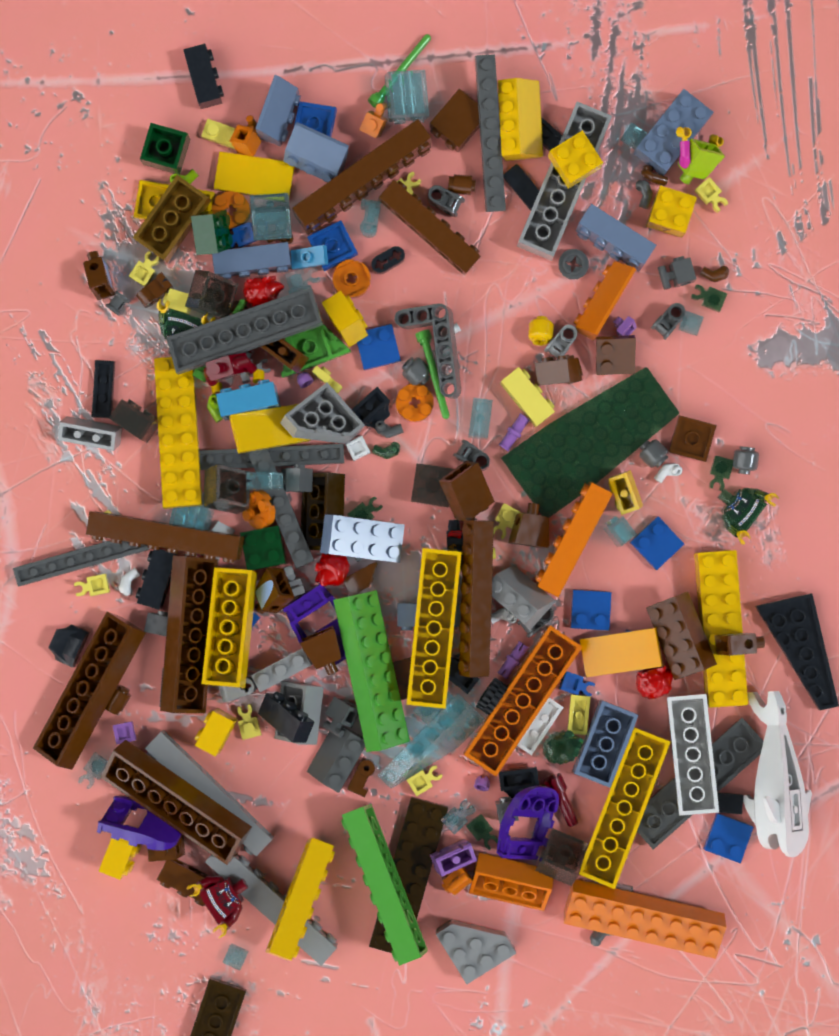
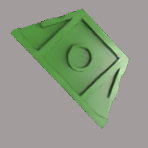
[281,324,351,378]

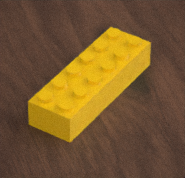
[202,567,257,688]
[265,837,335,961]

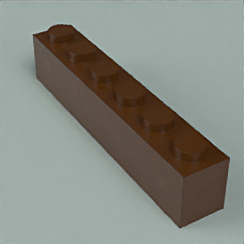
[378,180,481,275]

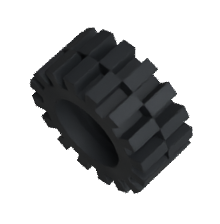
[476,678,508,715]

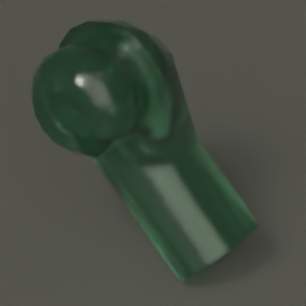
[372,442,401,459]

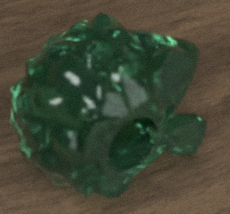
[543,730,584,765]

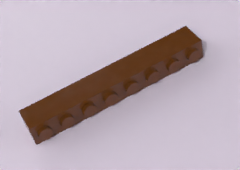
[86,511,244,563]
[458,520,494,677]

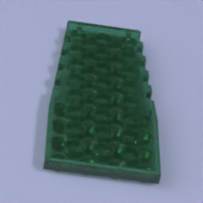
[501,367,679,518]

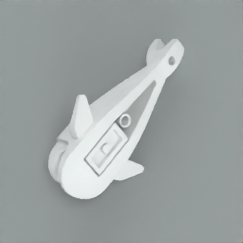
[743,691,812,857]

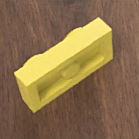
[201,119,235,150]
[567,694,590,735]

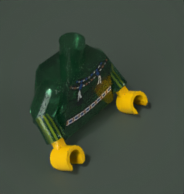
[156,299,216,354]
[717,488,780,545]

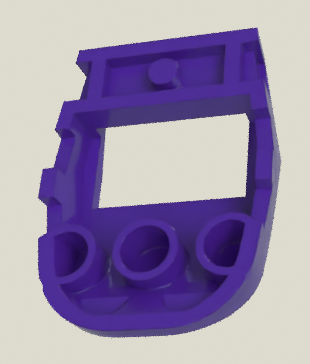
[283,583,346,665]
[496,786,559,860]
[97,796,182,850]

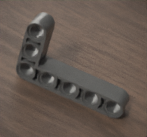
[394,304,461,399]

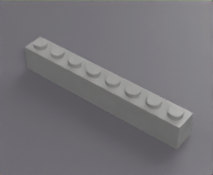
[145,730,274,856]
[205,854,338,966]

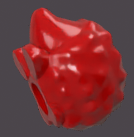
[243,276,284,307]
[315,553,350,586]
[636,664,673,699]

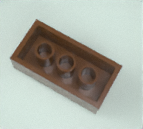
[646,592,717,680]

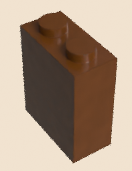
[430,89,480,152]
[439,461,495,521]

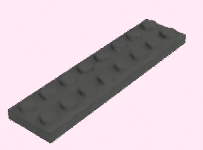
[166,287,323,375]
[637,718,764,850]

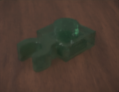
[691,285,727,312]
[709,456,733,491]
[347,497,383,520]
[466,813,498,850]

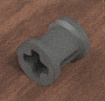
[105,291,130,316]

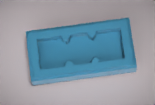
[291,245,328,270]

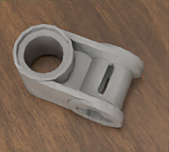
[544,325,577,360]
[219,677,257,703]

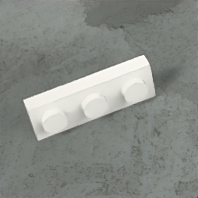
[517,698,564,756]

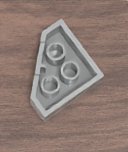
[280,382,365,444]
[436,919,516,984]

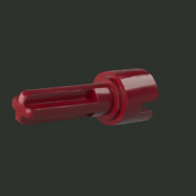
[544,773,578,827]

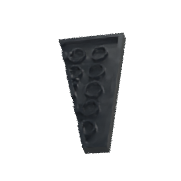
[755,593,839,711]

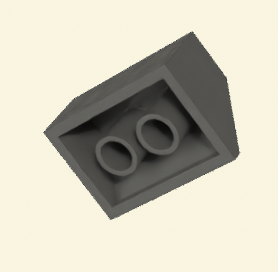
[307,725,365,793]

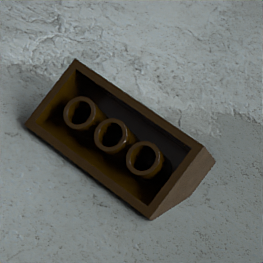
[301,472,345,550]

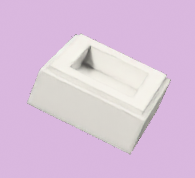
[345,436,371,461]

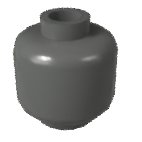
[402,357,430,386]
[639,439,668,468]
[733,446,759,475]

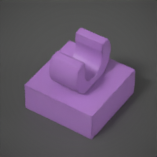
[613,316,637,336]
[113,721,137,745]

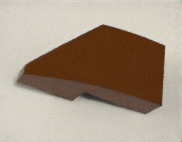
[344,562,378,596]

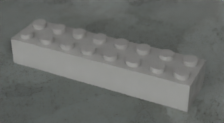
[517,102,612,261]

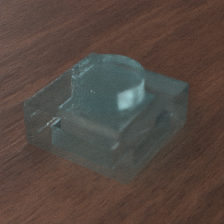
[678,311,704,336]
[222,943,249,971]

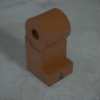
[136,272,175,308]
[347,759,375,798]

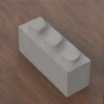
[58,416,122,451]
[251,648,312,692]

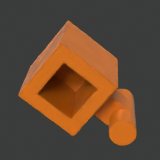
[359,102,388,138]
[230,115,261,157]
[441,867,472,896]

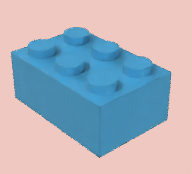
[216,380,281,421]

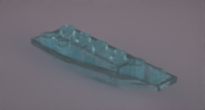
[377,693,485,789]

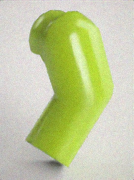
[170,169,199,184]
[207,394,223,423]

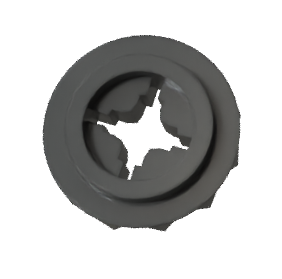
[558,249,589,280]

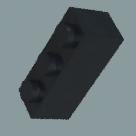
[183,44,224,109]
[136,549,179,610]
[258,692,314,743]

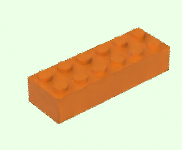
[535,482,613,597]

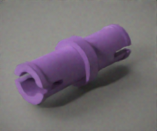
[499,413,530,452]
[497,641,529,679]

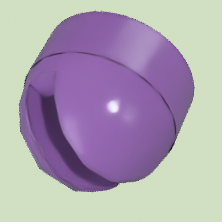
[297,372,314,388]
[474,775,490,791]

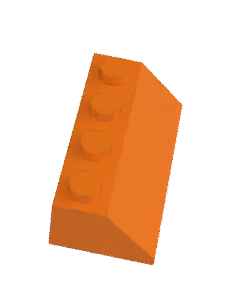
[573,261,636,341]
[469,853,554,911]

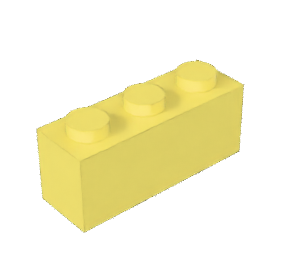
[500,367,555,427]

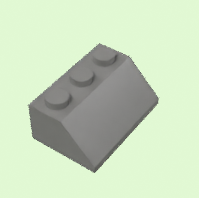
[492,565,556,630]
[274,681,324,745]

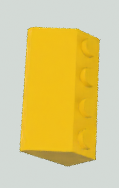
[498,78,544,161]

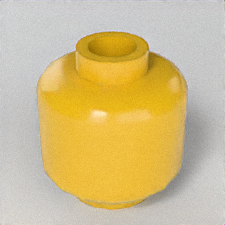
[528,316,554,346]

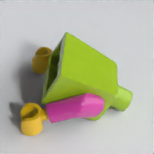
[676,127,725,184]

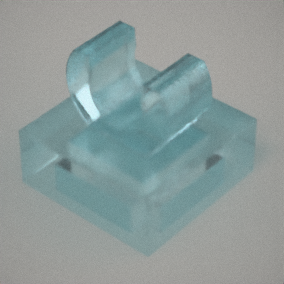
[620,123,647,150]

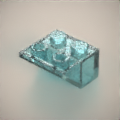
[250,193,292,240]

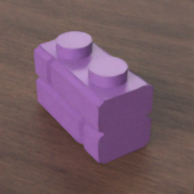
[430,839,477,877]

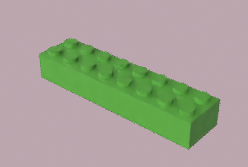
[333,590,410,752]
[341,804,428,966]

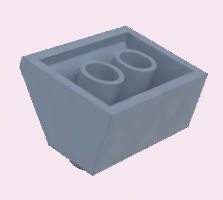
[256,75,301,147]
[283,122,349,182]

